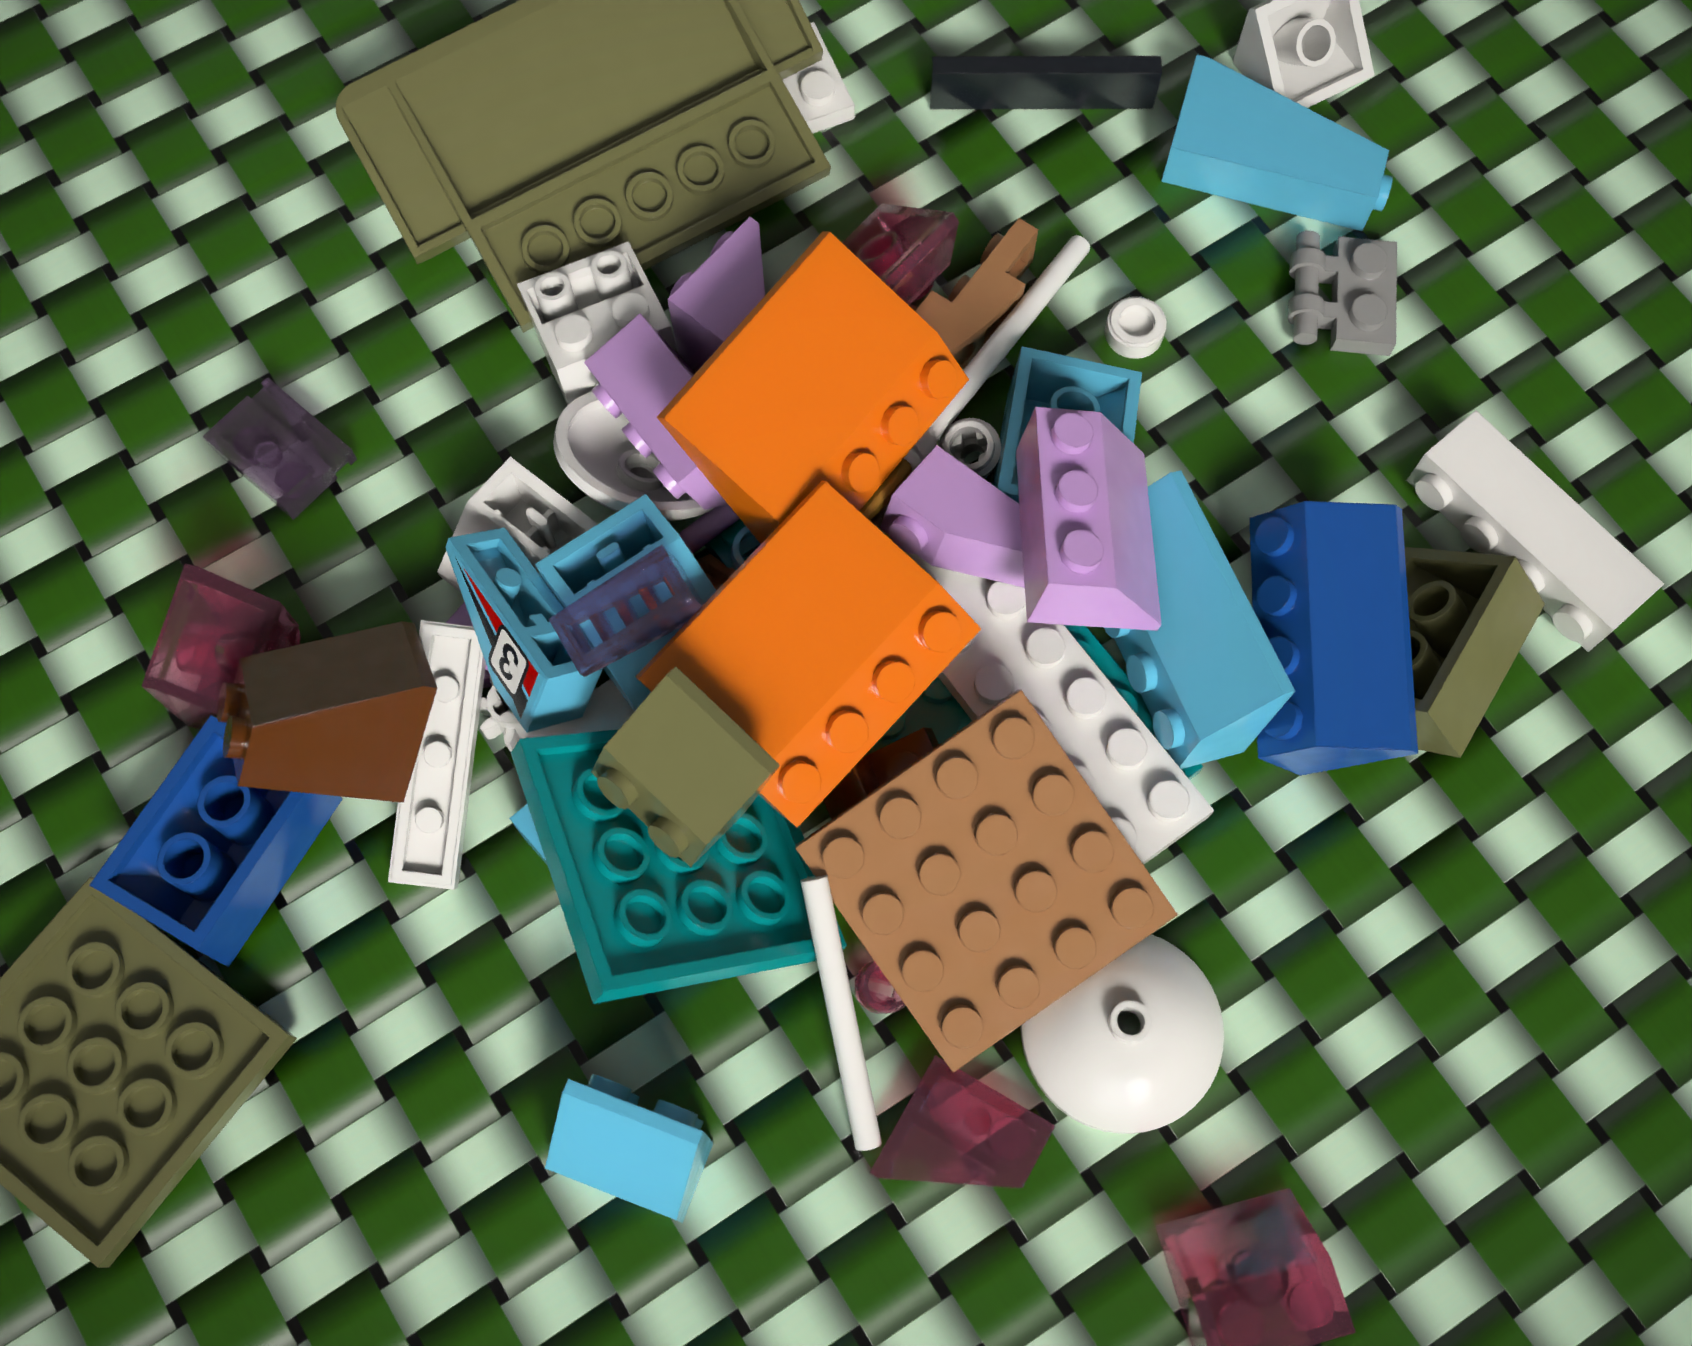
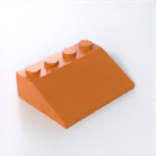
[657,231,969,544]
[635,480,981,828]

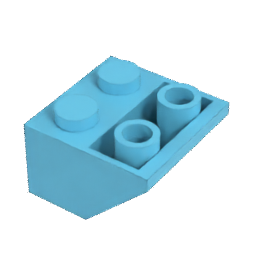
[545,1074,714,1223]

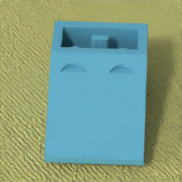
[535,494,716,712]

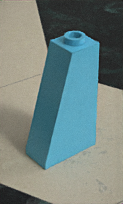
[1161,55,1393,231]

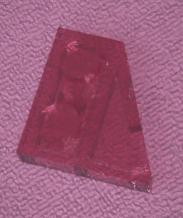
[869,1055,1055,1189]

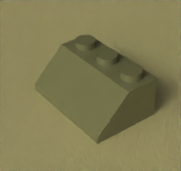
[1405,547,1545,758]

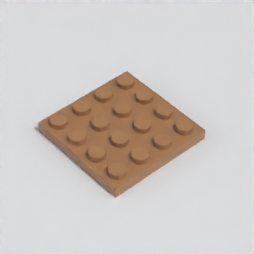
[795,689,1178,1073]

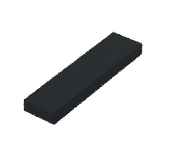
[930,56,1162,109]

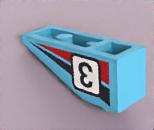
[445,527,604,733]

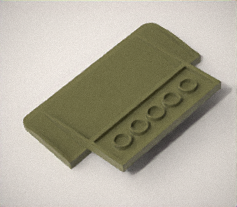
[336,0,831,333]

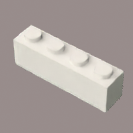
[1407,411,1664,652]

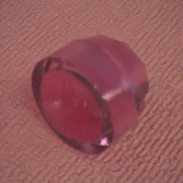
[854,960,905,1014]

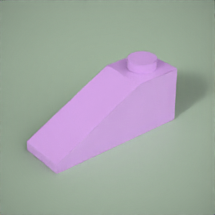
[880,445,1025,588]

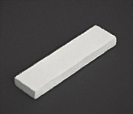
[388,620,486,890]

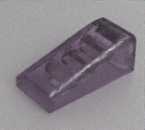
[549,545,704,677]

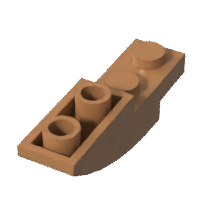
[910,218,1038,369]

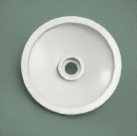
[553,392,714,521]
[1021,934,1224,1134]

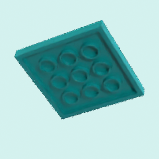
[511,729,847,1004]

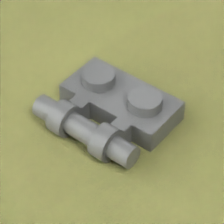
[1288,231,1397,356]

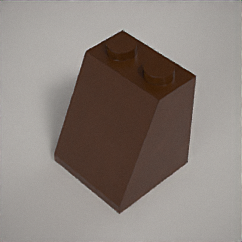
[217,621,438,803]

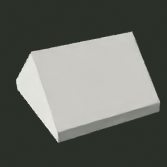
[1233,0,1375,108]

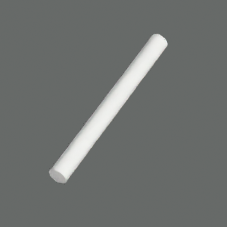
[800,875,882,1151]

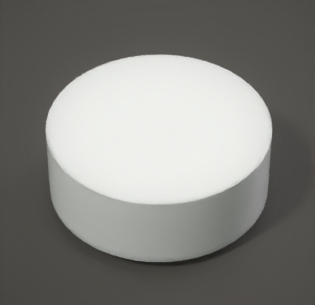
[1105,297,1167,359]

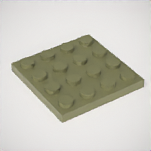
[0,876,297,1268]

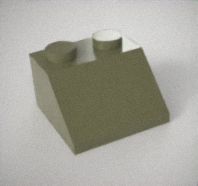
[591,667,780,868]

